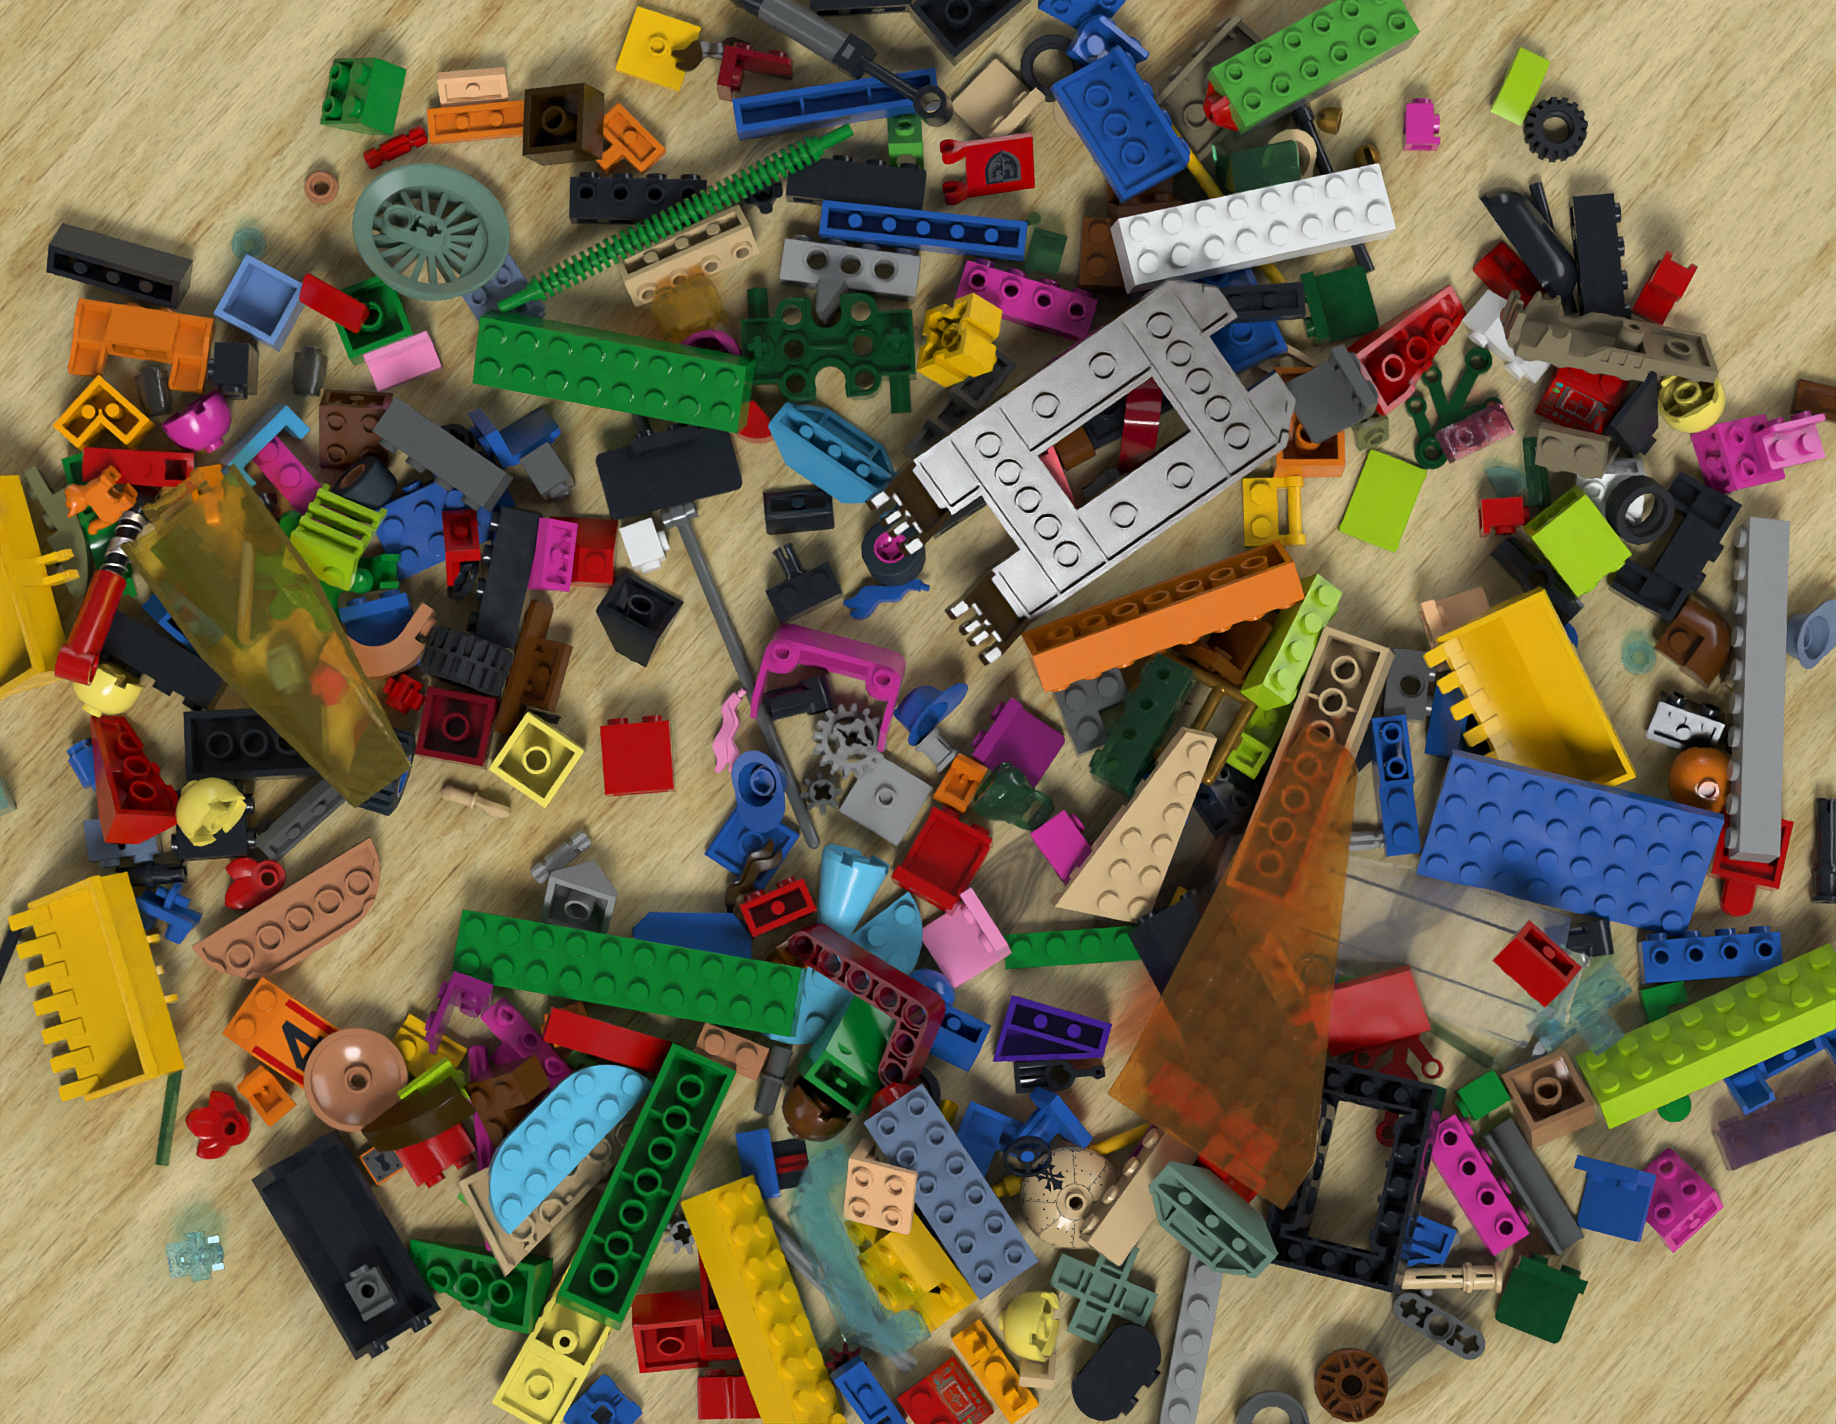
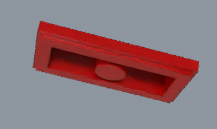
[1473,241,1547,310]
[299,273,370,333]

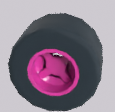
[861,519,926,586]

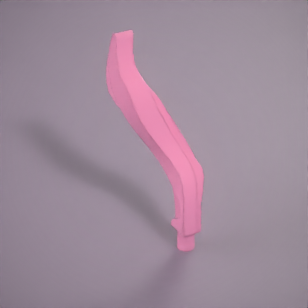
[713,687,747,773]

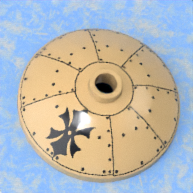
[1019,1146,1120,1250]

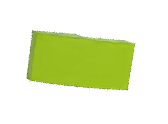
[1490,46,1551,126]

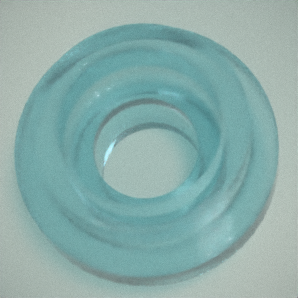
[232,227,266,260]
[1622,641,1657,675]

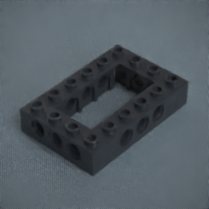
[1266,1056,1447,1294]

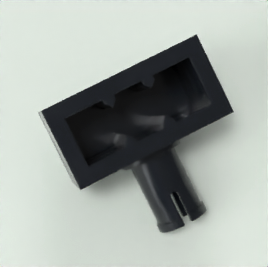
[765,543,843,625]

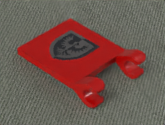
[939,132,1035,206]

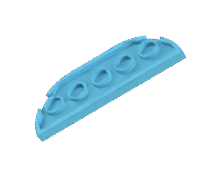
[760,891,923,1045]
[488,1065,653,1235]

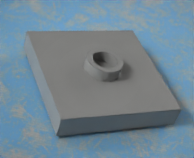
[839,758,933,847]

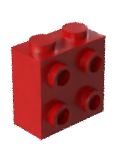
[600,715,676,797]

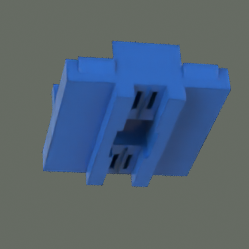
[563,1374,643,1424]

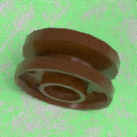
[1314,1348,1388,1422]

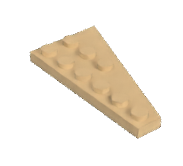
[1050,727,1217,924]
[457,1094,648,1277]

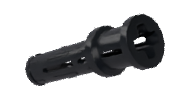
[1810,798,1836,904]

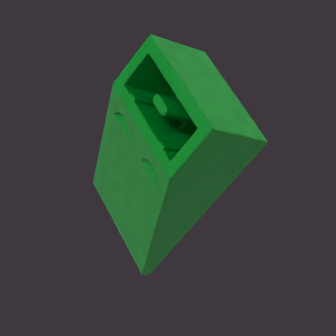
[797,993,897,1116]

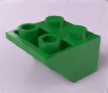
[320,57,407,136]

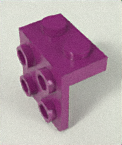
[971,697,1065,793]

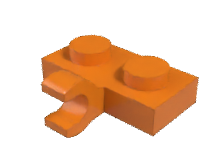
[596,102,667,176]

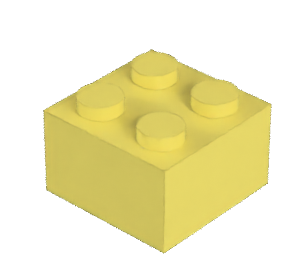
[488,711,587,808]

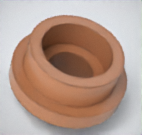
[304,170,339,205]

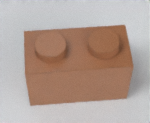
[693,1022,771,1082]

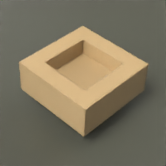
[1019,1354,1056,1390]

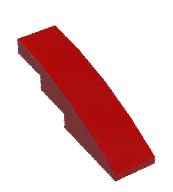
[541,1007,679,1074]

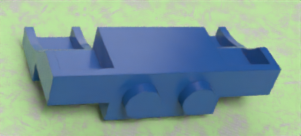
[1722,1029,1836,1115]

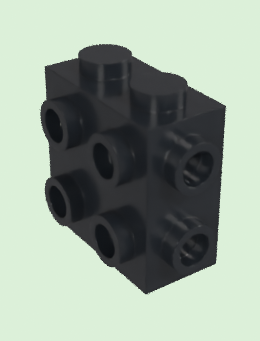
[171,780,257,861]

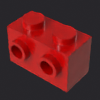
[739,876,817,939]
[1492,920,1582,1008]

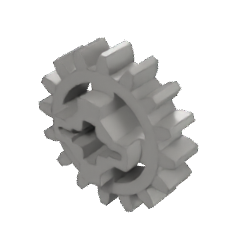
[812,704,888,780]

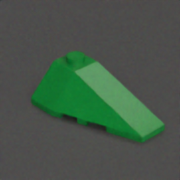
[409,1238,554,1334]

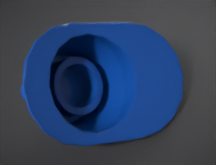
[894,682,968,746]
[731,750,787,833]

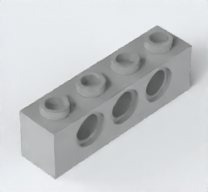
[779,235,921,303]

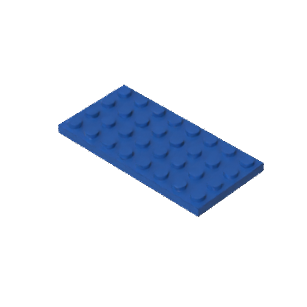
[1416,749,1725,938]

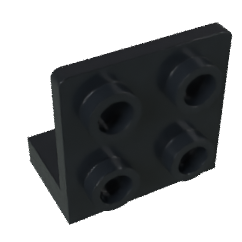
[1192,757,1268,839]

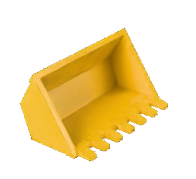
[0,475,80,700]

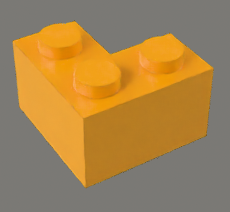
[52,375,156,452]

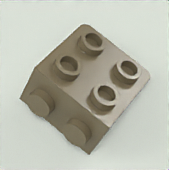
[1535,422,1619,479]

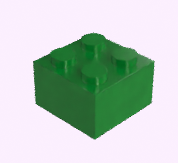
[335,276,415,366]

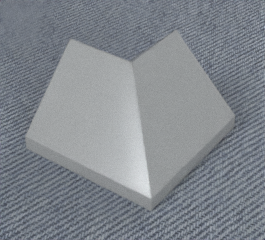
[539,860,618,934]

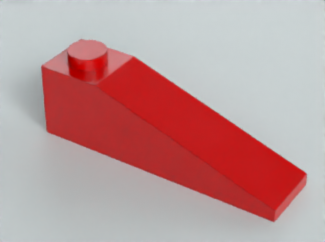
[1347,285,1467,416]
[90,715,178,844]

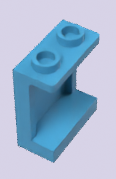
[218,403,311,488]

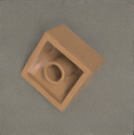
[1501,1048,1595,1149]

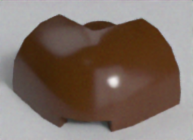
[1653,594,1733,689]

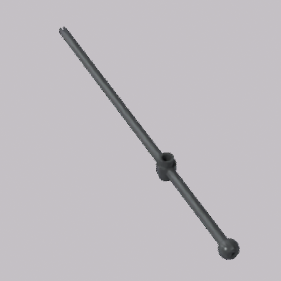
[631,413,820,849]

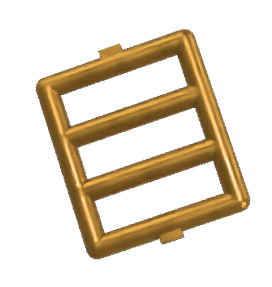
[1111,651,1258,786]

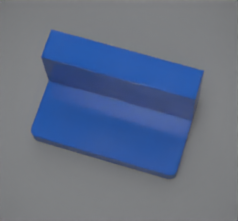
[735,1128,782,1200]

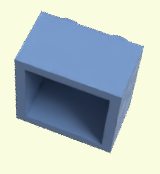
[213,254,305,352]

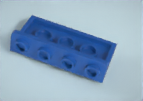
[1050,45,1190,204]
[1190,268,1288,375]
[376,451,516,581]

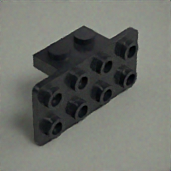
[595,422,743,520]

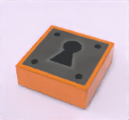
[359,1147,405,1186]

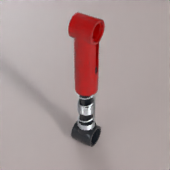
[54,484,161,686]

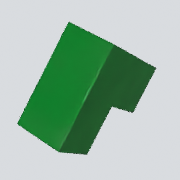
[1638,981,1688,1024]

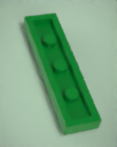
[1003,926,1141,970]

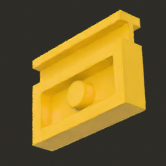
[392,1013,468,1077]

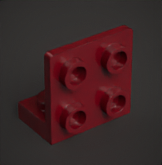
[717,42,794,102]

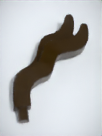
[671,37,757,72]
[724,838,782,913]

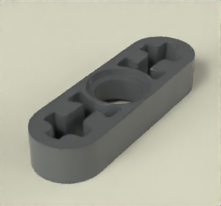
[1392,1292,1485,1360]

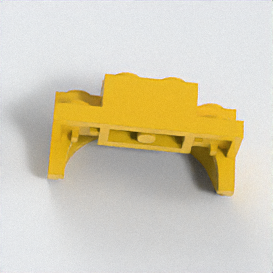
[844,1212,978,1335]

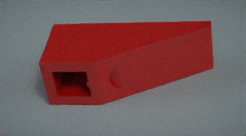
[82,447,194,487]

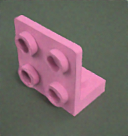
[922,888,1012,989]

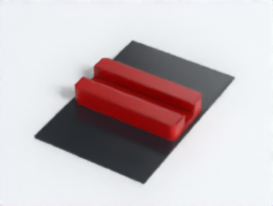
[772,1138,812,1190]

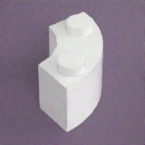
[1462,290,1551,383]

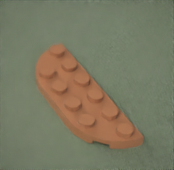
[192,836,380,979]

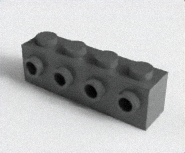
[372,397,513,512]

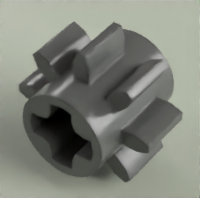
[799,772,843,816]

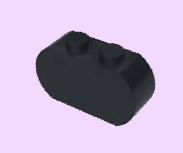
[1071,1323,1161,1421]

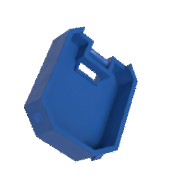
[632,912,753,959]

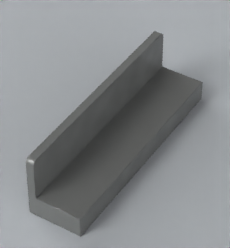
[1480,1118,1584,1256]

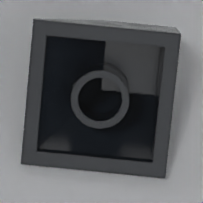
[1601,371,1658,458]
[596,570,684,668]

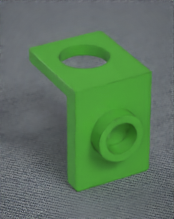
[887,114,924,170]

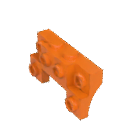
[67,298,216,394]

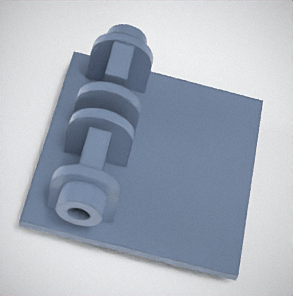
[462,253,546,322]

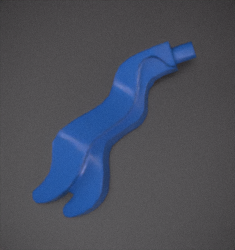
[843,578,930,620]

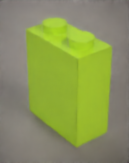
[1522,485,1632,597]

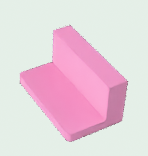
[363,331,443,393]

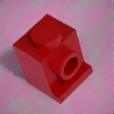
[1477,497,1530,538]

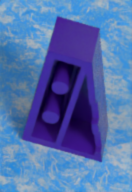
[993,995,1112,1062]

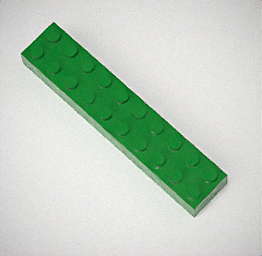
[450,909,807,1037]

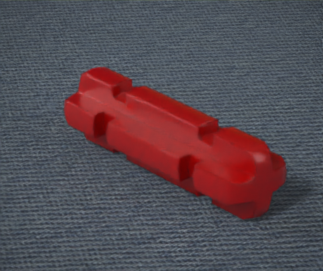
[363,126,428,169]

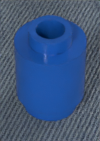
[66,738,96,791]

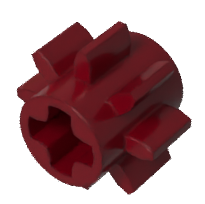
[824,1342,868,1381]

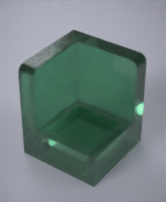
[1024,228,1068,276]

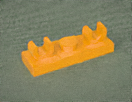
[951,1319,1039,1424]

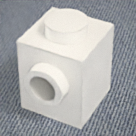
[619,518,670,574]

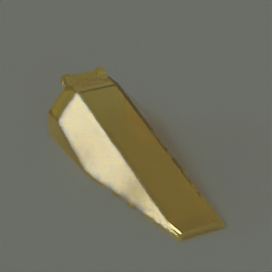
[119,463,412,809]

